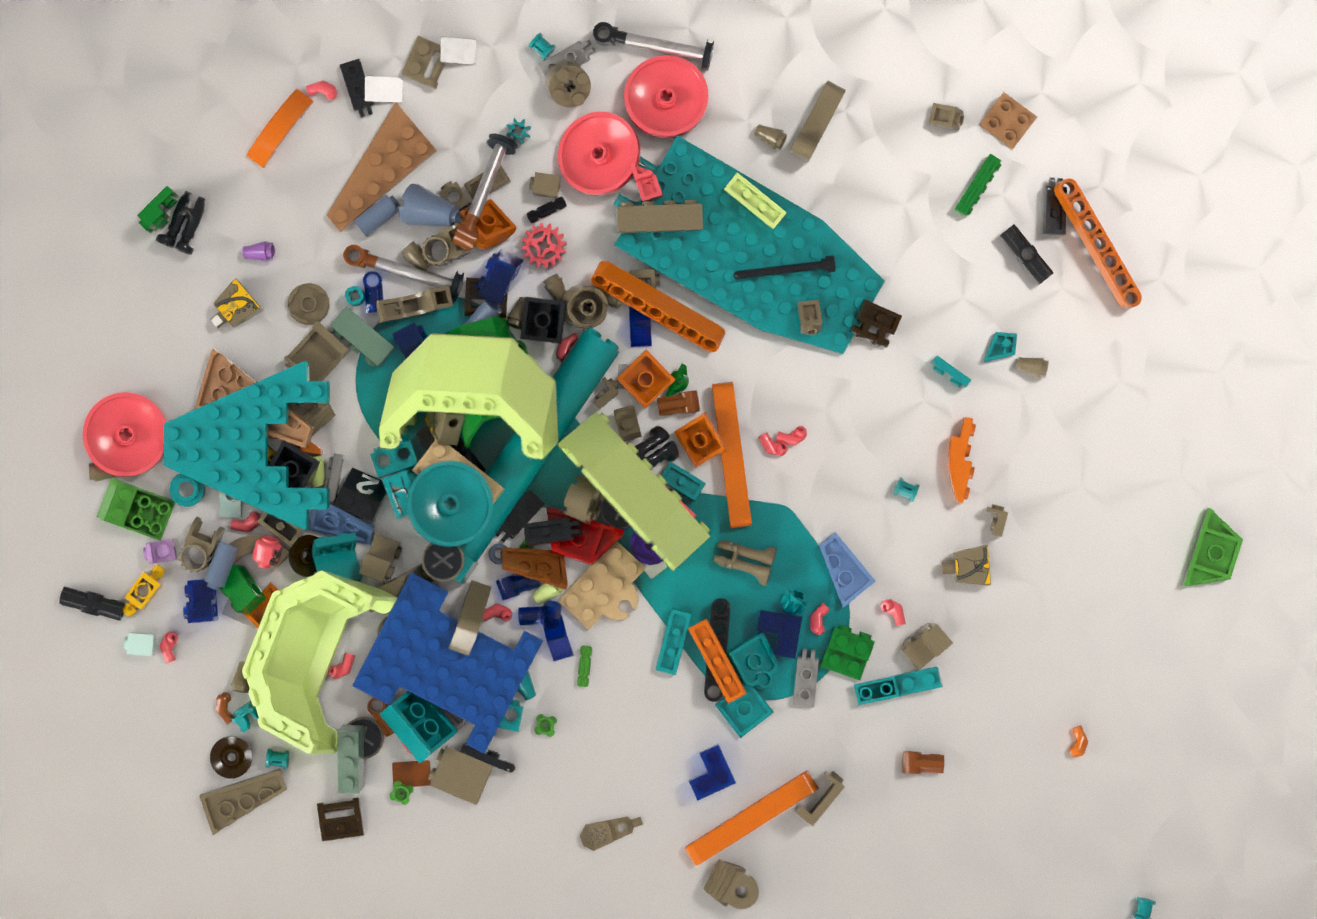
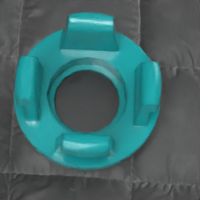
[169,473,205,507]
[231,701,259,732]

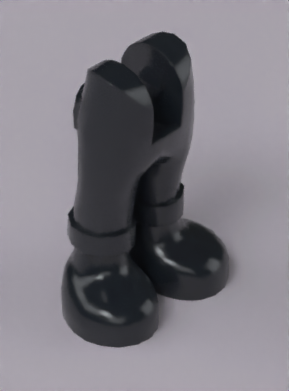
[155,191,206,255]
[634,426,679,469]

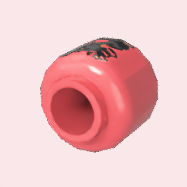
[252,535,282,569]

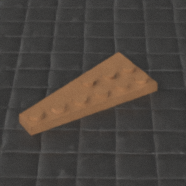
[327,103,437,232]
[194,348,314,448]

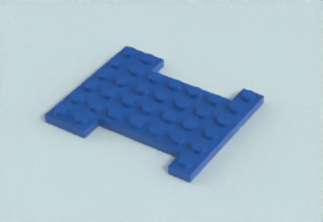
[352,572,543,754]

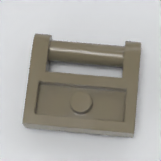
[401,36,445,89]

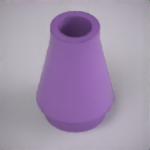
[242,241,275,262]

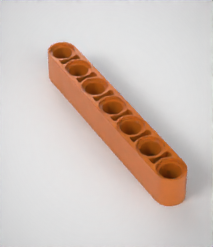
[1054,178,1142,309]
[591,261,725,352]
[712,381,752,528]
[684,770,819,866]

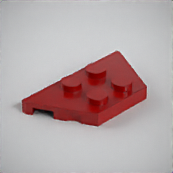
[546,506,624,566]

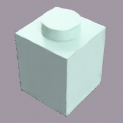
[124,633,157,656]

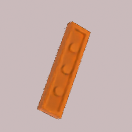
[688,619,747,703]

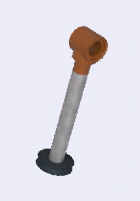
[451,133,518,251]
[343,245,464,302]

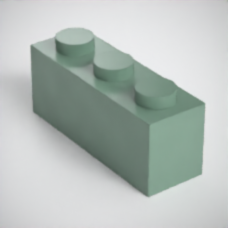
[330,306,397,368]
[337,724,365,794]

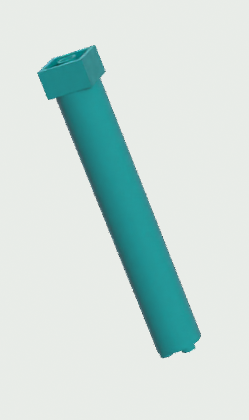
[454,327,620,584]

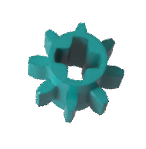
[506,118,531,144]
[780,589,808,615]

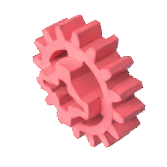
[521,223,567,269]

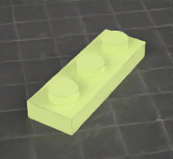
[723,173,787,229]

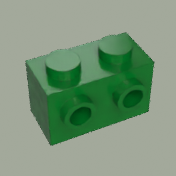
[220,564,266,614]

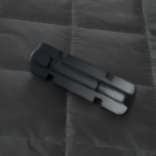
[527,196,567,223]

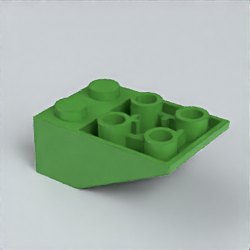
[96,477,175,541]

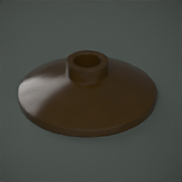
[289,535,319,577]
[210,736,252,779]

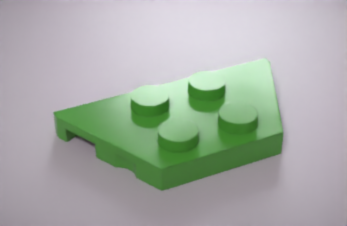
[1183,508,1243,586]

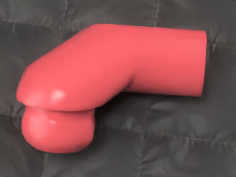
[556,333,578,363]
[230,512,261,532]
[810,603,830,635]
[483,604,512,622]
[160,632,178,663]
[328,652,355,679]

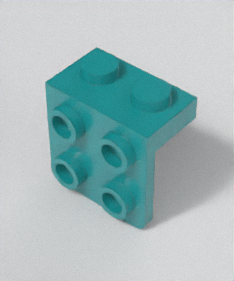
[311,533,362,582]

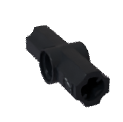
[1000,224,1054,285]
[59,586,126,621]

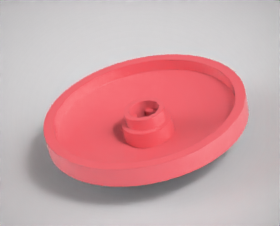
[624,55,709,138]
[558,112,640,196]
[83,392,166,477]

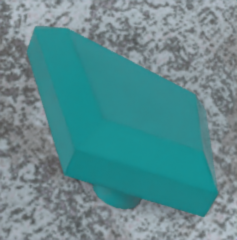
[984,332,1017,362]

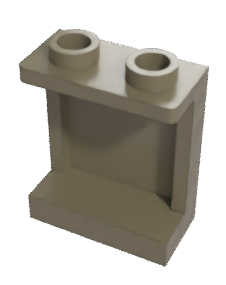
[284,321,350,381]
[428,745,493,805]
[795,771,845,826]

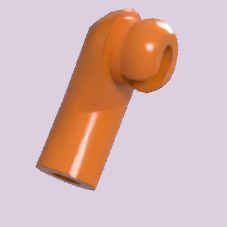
[1070,725,1088,757]

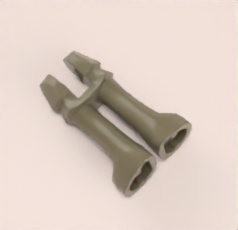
[713,541,777,586]

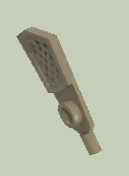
[580,817,643,851]

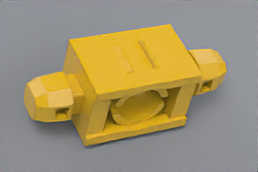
[123,564,165,617]

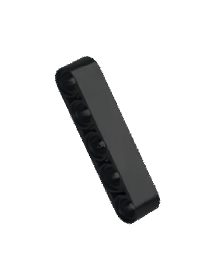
[704,598,731,702]

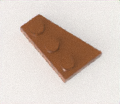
[500,547,568,590]

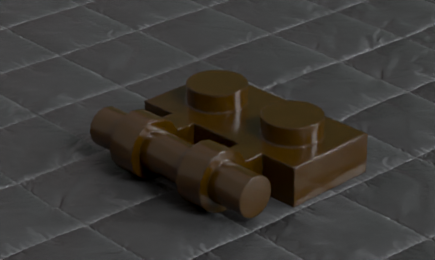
[850,299,902,348]

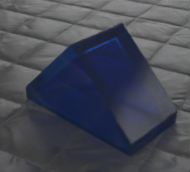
[629,306,652,347]
[542,615,574,661]

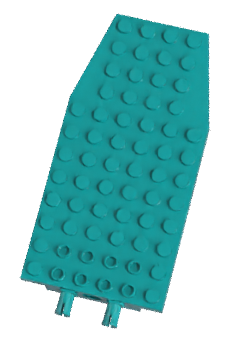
[613,135,885,354]

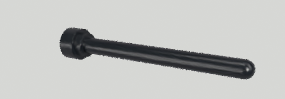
[734,255,836,279]

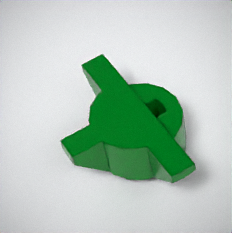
[665,363,689,397]

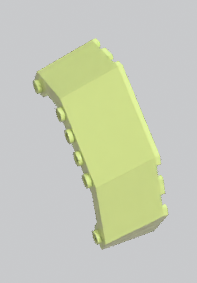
[379,333,558,459]
[557,412,710,571]
[242,571,397,754]

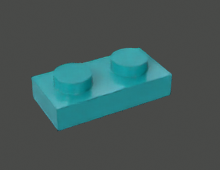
[931,355,971,388]
[661,461,706,502]

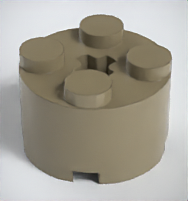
[545,61,591,107]
[560,285,608,328]
[563,475,606,523]

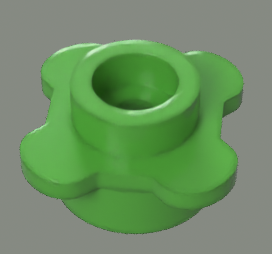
[534,714,557,737]
[389,781,414,805]

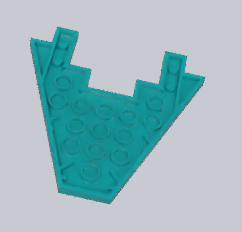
[164,361,330,529]

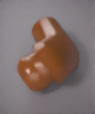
[216,692,234,725]

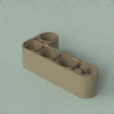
[790,80,846,162]
[448,580,491,656]

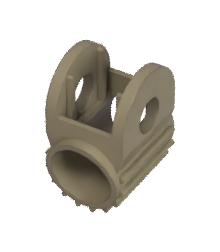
[421,222,478,266]
[289,403,336,436]
[179,517,225,573]
[703,859,759,909]

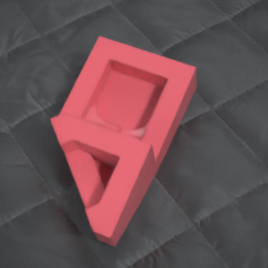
[630,162,663,202]

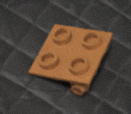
[979,92,1038,149]

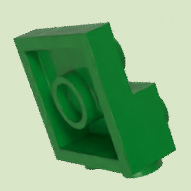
[137,186,179,233]
[820,624,875,680]

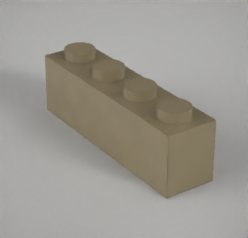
[616,200,703,233]

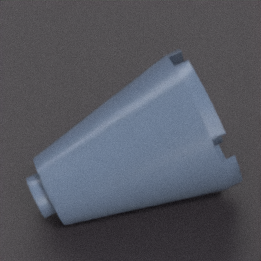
[399,183,461,226]

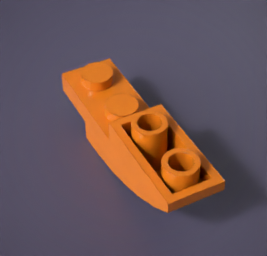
[948,417,976,503]

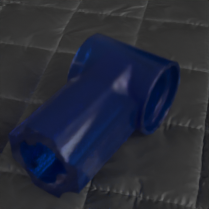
[363,271,384,313]
[496,575,541,601]
[518,600,561,629]

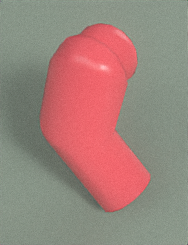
[306,81,337,100]
[776,426,807,446]
[759,432,788,456]
[880,599,906,626]

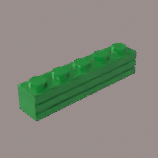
[954,153,1002,217]

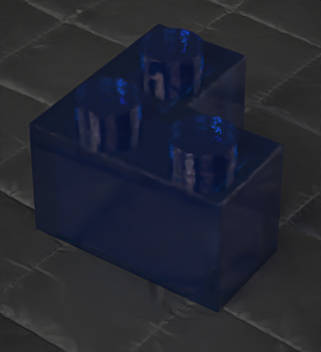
[477,249,524,305]
[392,322,428,359]
[183,579,219,623]
[756,609,802,659]
[689,743,736,801]

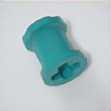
[529,32,556,60]
[345,286,365,306]
[893,477,920,502]
[266,748,290,769]
[1133,897,1156,919]

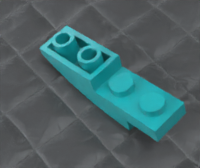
[854,666,943,705]

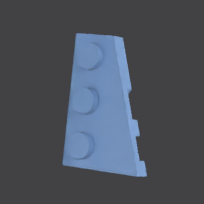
[309,504,374,546]
[819,532,875,608]

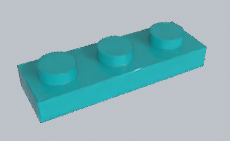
[655,608,692,675]

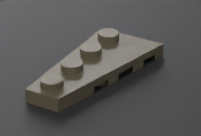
[199,769,287,835]

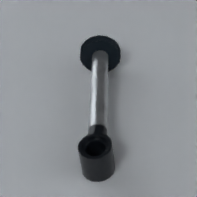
[593,22,714,71]

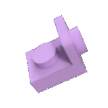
[143,539,177,564]

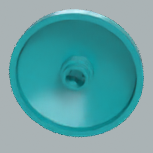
[407,461,493,547]

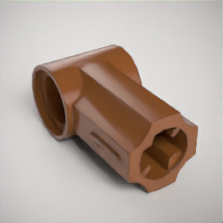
[657,390,700,416]
[367,697,394,737]
[902,751,944,774]

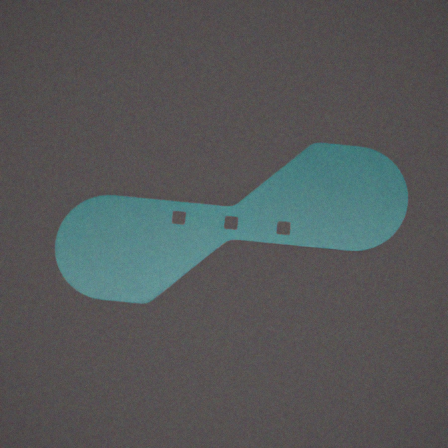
[356,297,850,701]

